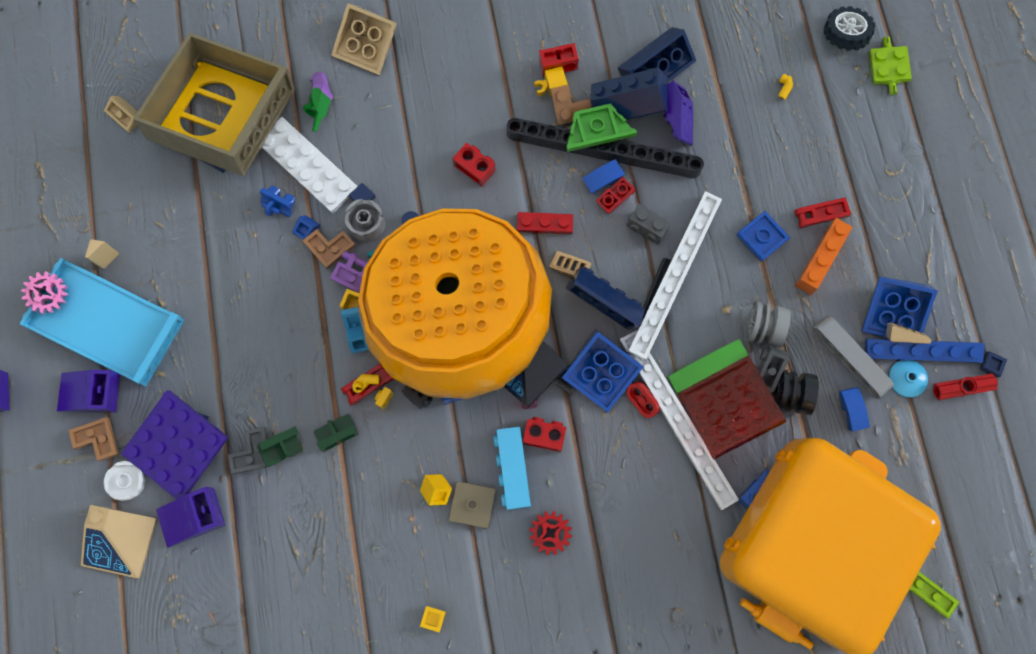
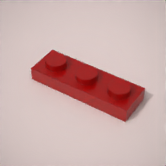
[517,212,573,234]

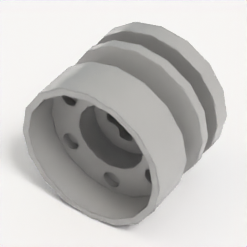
[746,301,791,348]

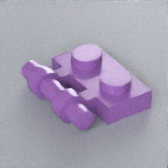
[330,251,369,293]

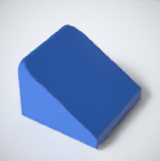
[292,215,320,240]

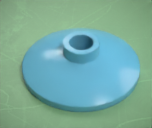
[889,360,928,398]

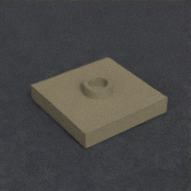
[449,481,496,529]

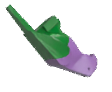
[303,71,333,132]

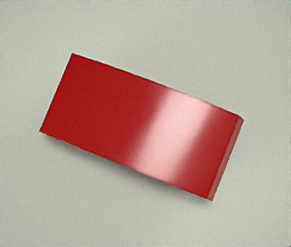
[596,176,636,214]

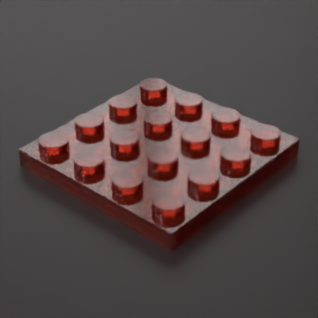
[679,355,787,460]

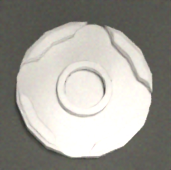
[104,461,146,501]

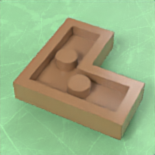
[550,84,591,125]
[302,229,356,270]
[68,417,119,461]

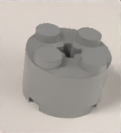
[345,199,385,243]

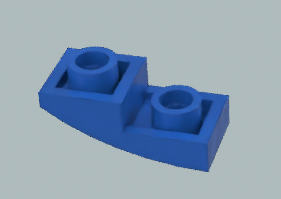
[583,159,625,194]
[839,387,870,432]

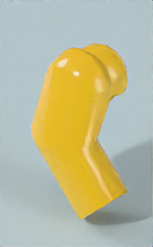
[778,74,793,100]
[352,374,380,393]

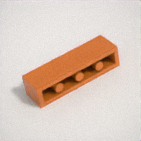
[794,218,853,295]

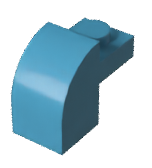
[341,307,368,354]

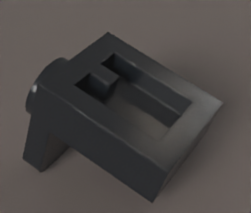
[401,386,433,410]

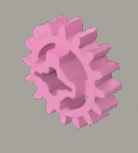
[21,271,68,314]

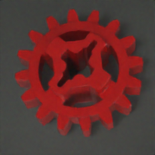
[529,511,572,555]

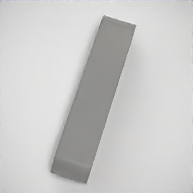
[813,316,894,399]

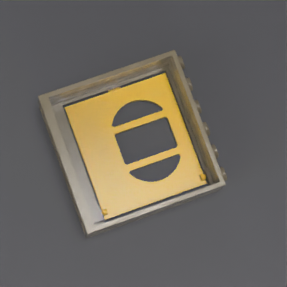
[134,33,295,176]

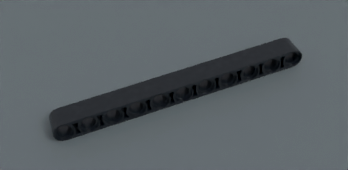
[507,118,704,178]

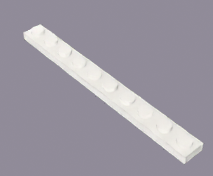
[627,191,722,361]
[619,330,739,510]

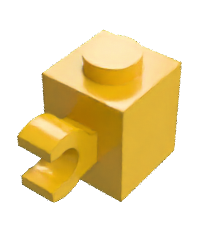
[534,66,568,98]

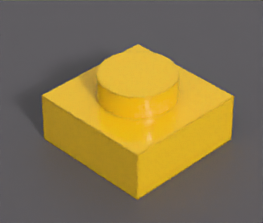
[375,387,394,410]
[420,606,446,633]

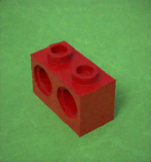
[539,43,579,77]
[452,142,496,187]
[523,417,566,452]

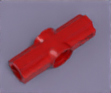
[933,373,998,400]

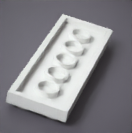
[261,117,358,214]

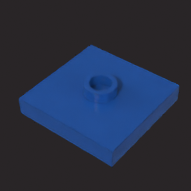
[736,211,790,262]

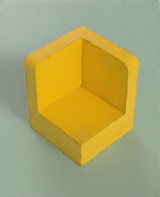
[340,289,359,310]
[420,474,452,505]

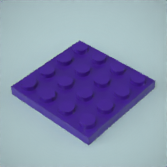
[121,390,229,499]

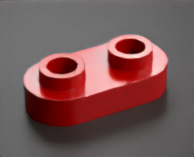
[626,382,660,418]

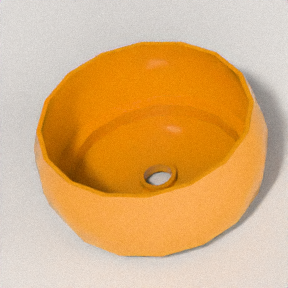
[358,208,552,399]

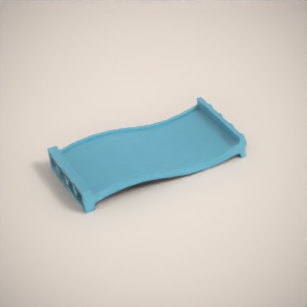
[20,258,185,387]

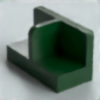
[314,414,359,452]
[257,426,303,468]

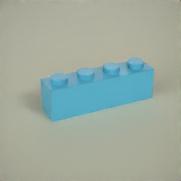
[493,427,531,511]

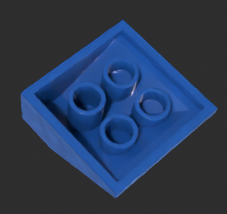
[861,276,938,338]
[562,329,644,412]

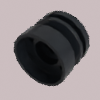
[774,370,819,415]

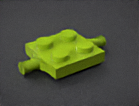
[869,36,912,95]

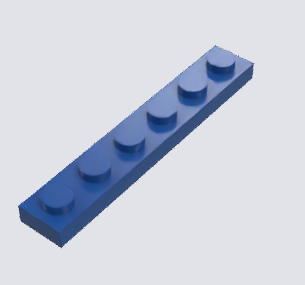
[865,338,984,362]

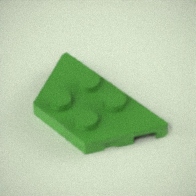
[567,104,637,152]

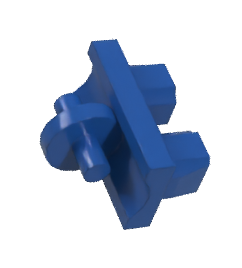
[260,185,295,217]

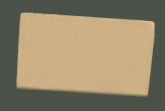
[104,96,137,133]
[85,239,119,269]

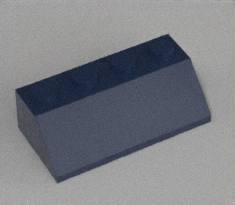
[617,27,697,83]
[591,67,668,120]
[565,267,645,330]

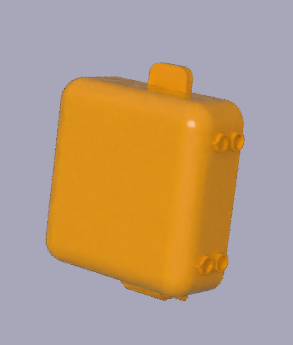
[720,438,941,654]

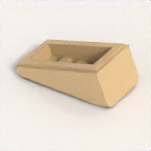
[549,251,592,278]
[886,322,931,344]

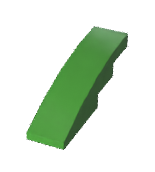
[667,339,749,394]

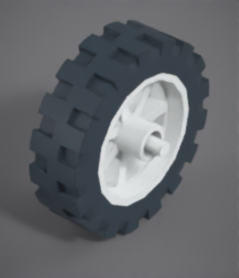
[824,6,875,51]

